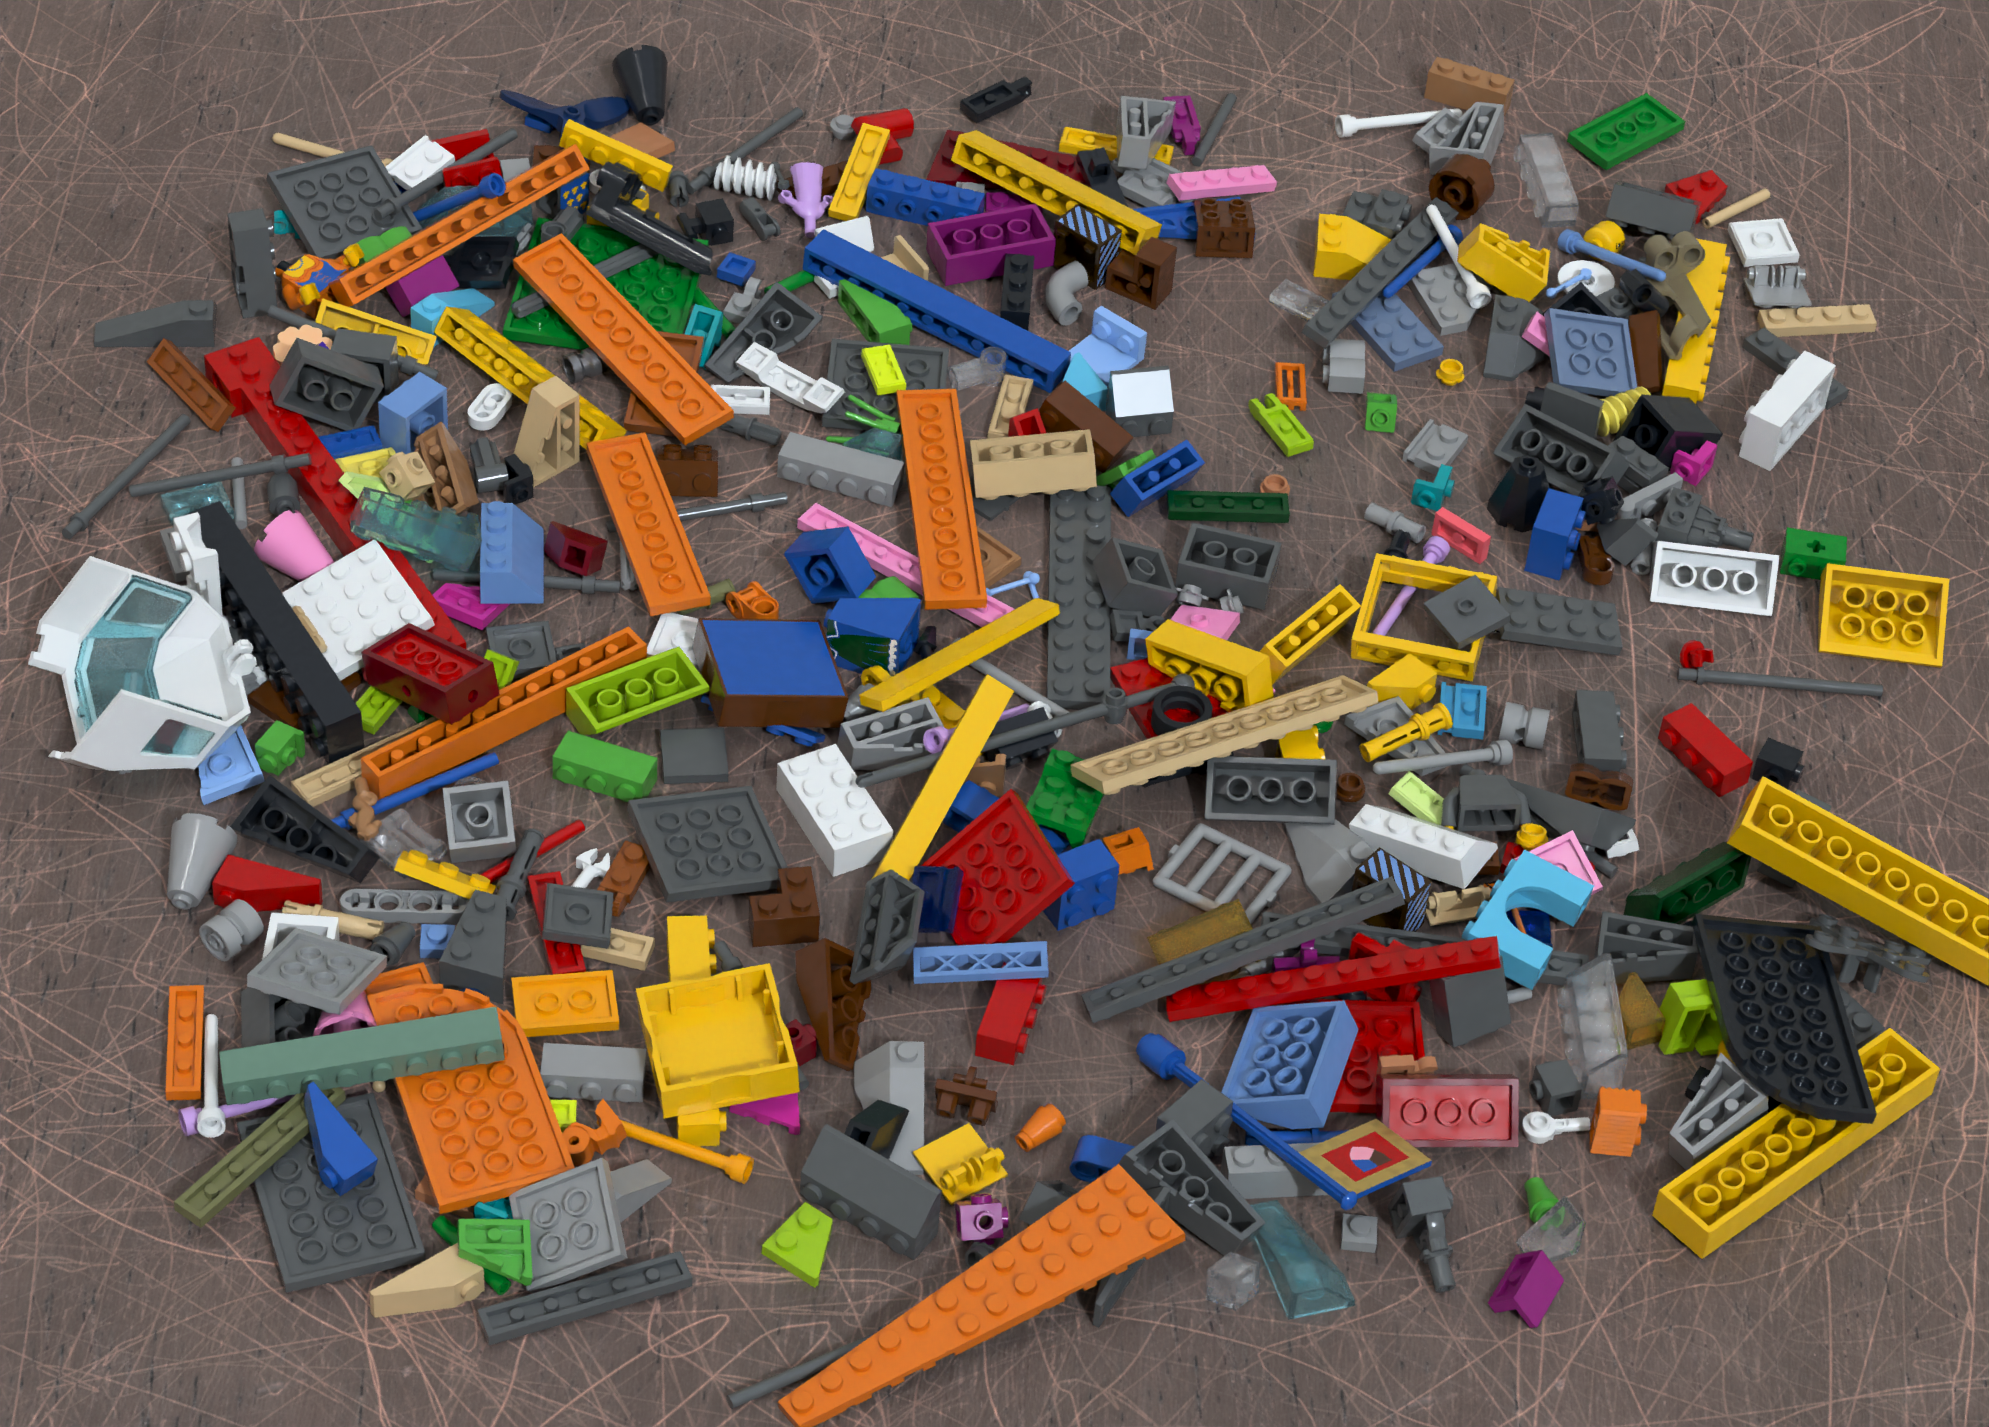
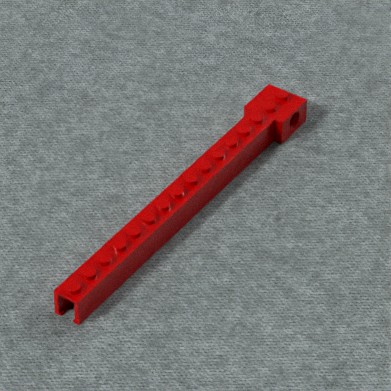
[204,337,467,650]

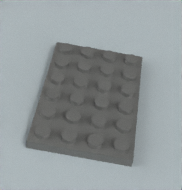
[237,1093,425,1293]

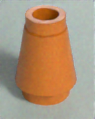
[1015,1104,1066,1152]

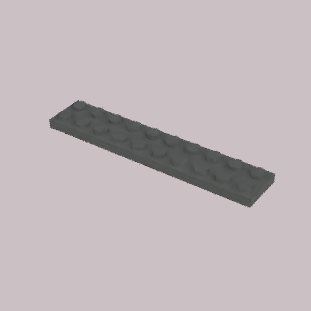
[1046,485,1111,710]

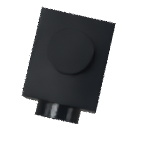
[503,454,533,505]

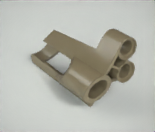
[1622,231,1711,360]

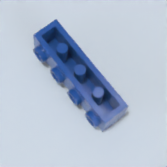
[866,168,985,226]

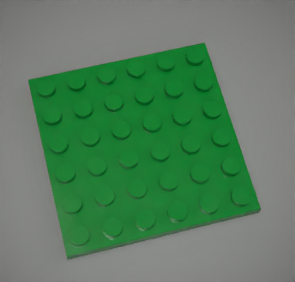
[503,217,709,350]

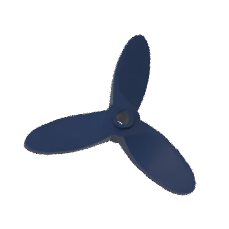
[499,90,630,163]

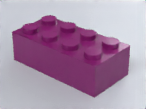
[926,203,1056,286]

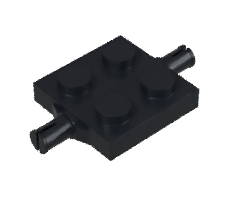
[443,236,519,289]

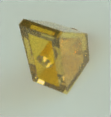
[1609,971,1666,1051]

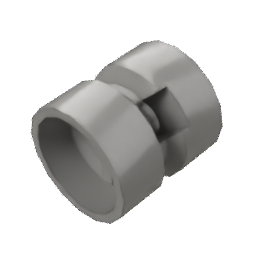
[1499,702,1550,750]
[199,899,264,961]

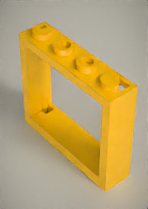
[1351,553,1497,682]

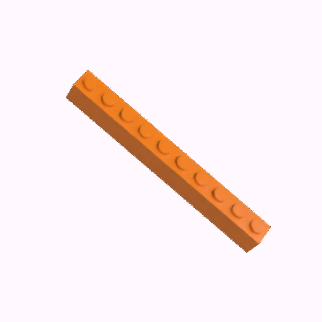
[328,144,590,307]
[361,626,647,800]

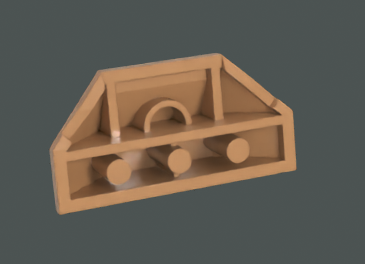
[412,422,479,525]

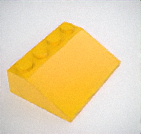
[1818,563,1949,668]

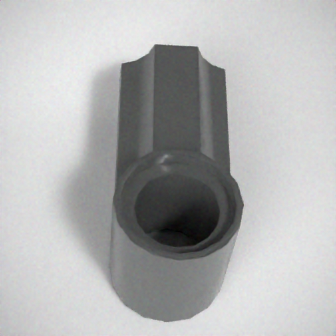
[541,206,584,244]
[470,437,508,494]

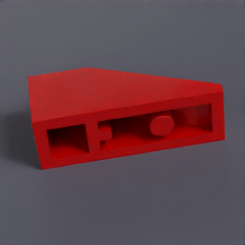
[212,854,323,912]

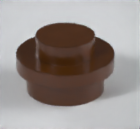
[1337,773,1365,802]

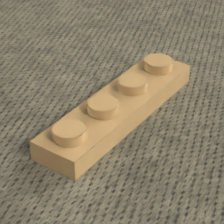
[1757,304,1877,337]

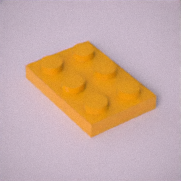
[511,970,619,1037]

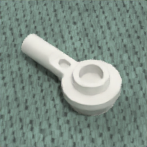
[1522,1111,1590,1144]

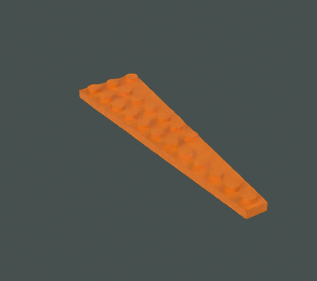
[778,1164,1186,1427]

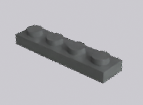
[1742,328,1849,410]

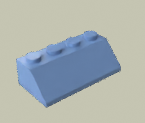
[480,501,544,604]

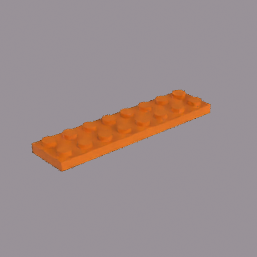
[586,432,711,616]

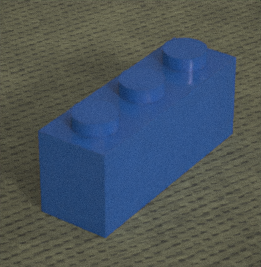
[1110,440,1205,517]

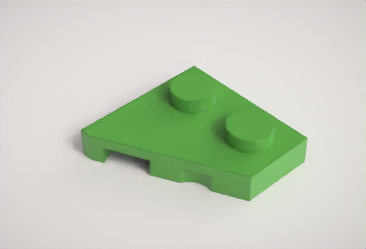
[457,1219,533,1286]

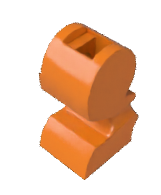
[562,1099,627,1166]

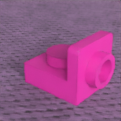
[1670,440,1717,486]

